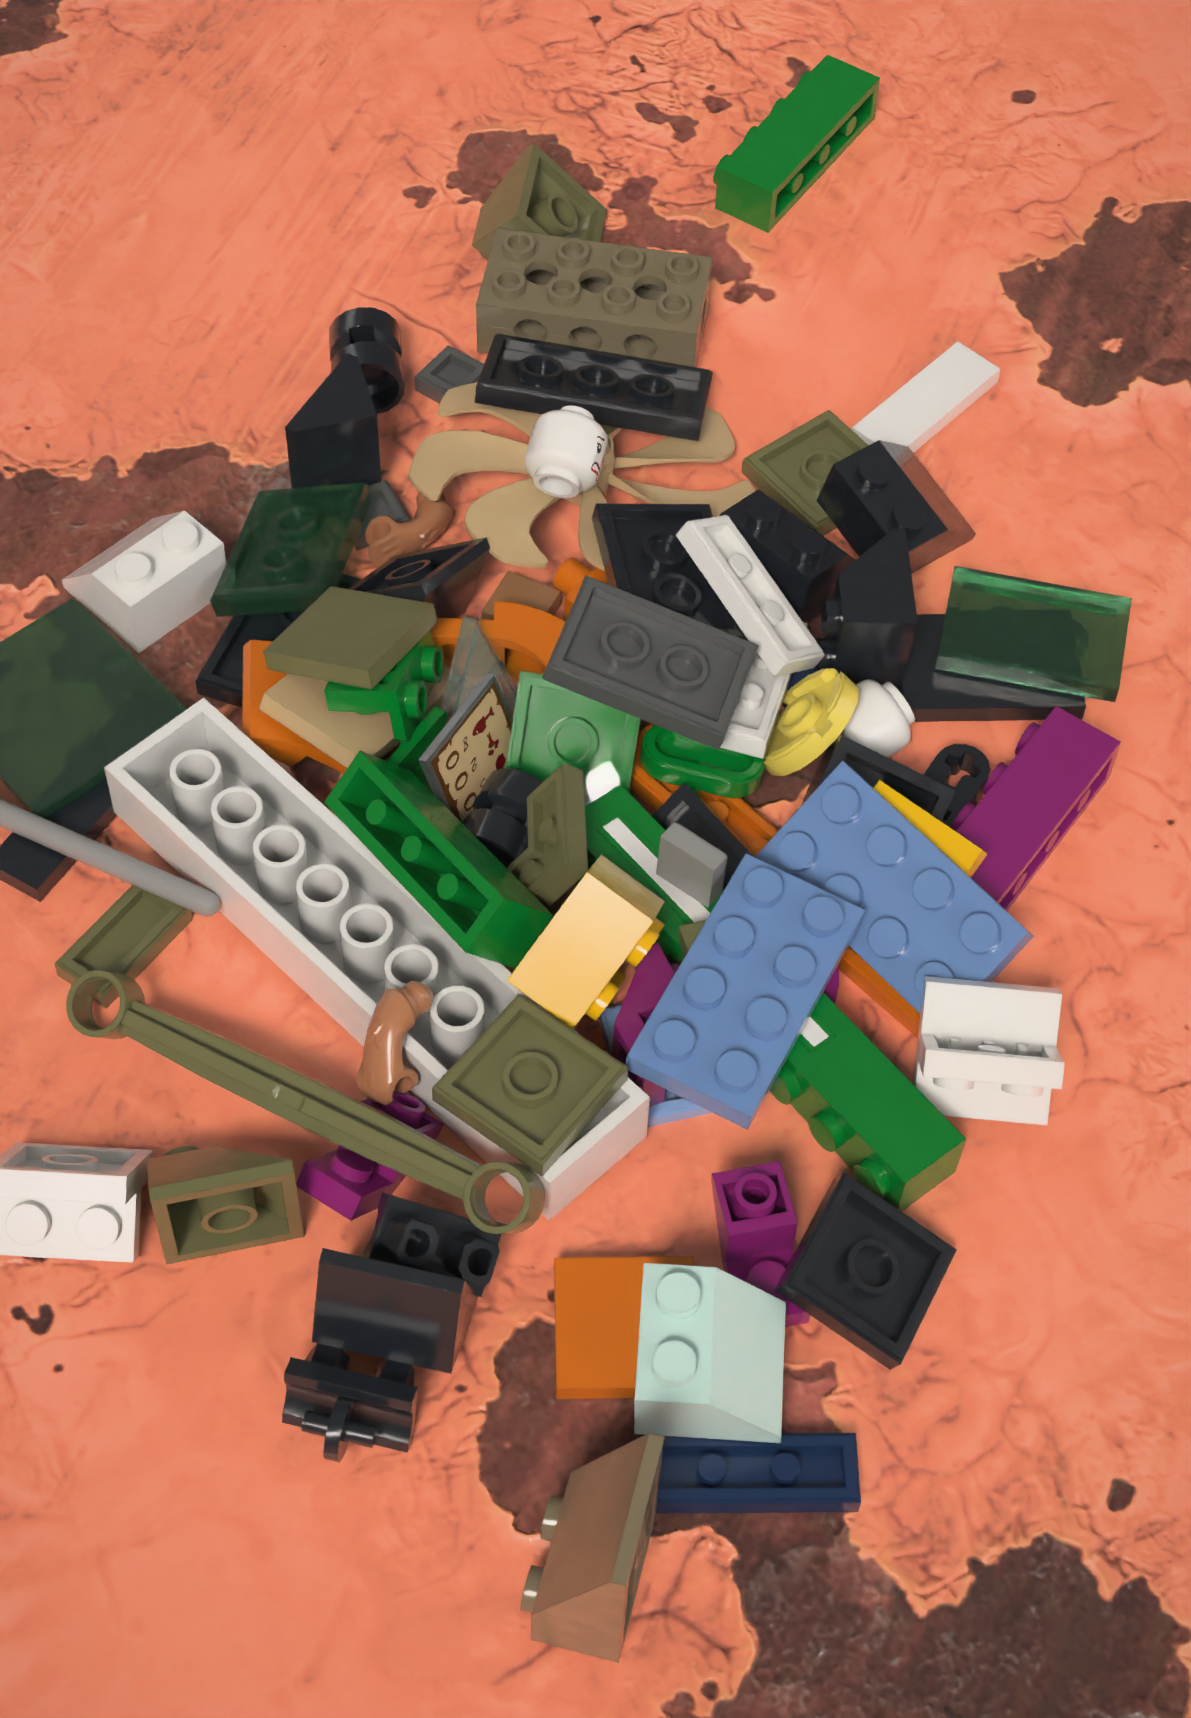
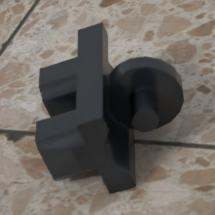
[361,1192,501,1297]
[282,1343,418,1463]

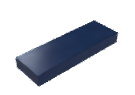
[637,1433,861,1514]

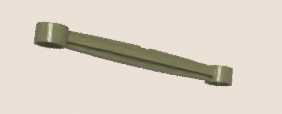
[66,970,545,1234]

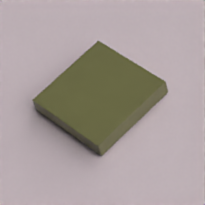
[741,410,869,536]
[263,586,437,689]
[432,994,628,1177]

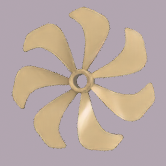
[408,382,756,571]

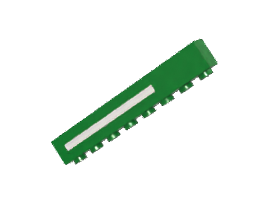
[576,784,966,1212]

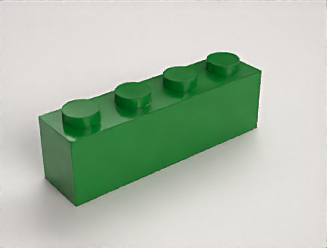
[713,54,880,233]
[324,751,553,968]

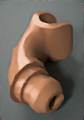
[365,492,453,567]
[357,981,433,1106]

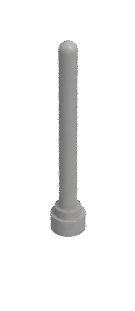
[0,797,220,917]

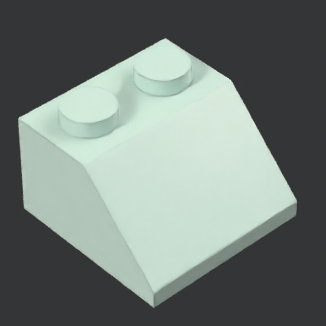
[634,1263,786,1443]

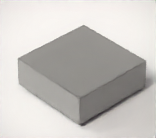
[656,822,728,908]

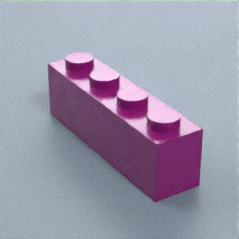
[951,706,1121,911]

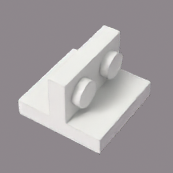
[913,976,1065,1125]
[0,1142,153,1263]

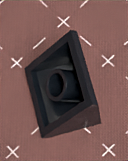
[285,353,381,511]
[349,537,490,633]
[312,1248,478,1374]

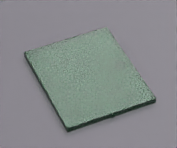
[0,598,187,818]

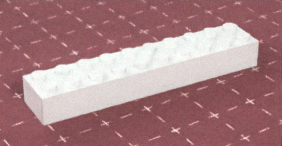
[104,698,650,1221]

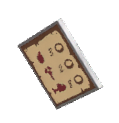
[418,673,513,823]

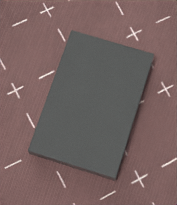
[542,575,759,750]

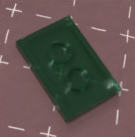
[210,483,372,617]
[935,566,1132,702]

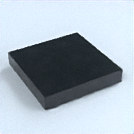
[774,1172,957,1370]

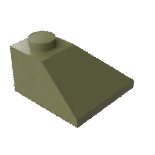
[472,143,607,261]
[147,1146,304,1265]

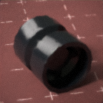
[329,307,405,414]
[462,768,543,868]

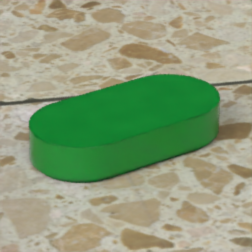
[640,725,765,798]

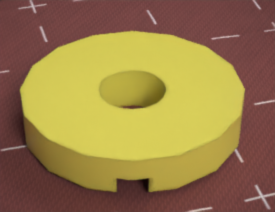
[763,668,859,776]

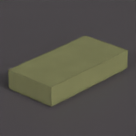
[54,885,192,1009]

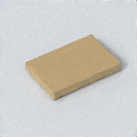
[259,665,463,768]

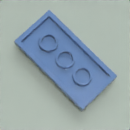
[756,760,1034,1013]
[625,853,865,1130]

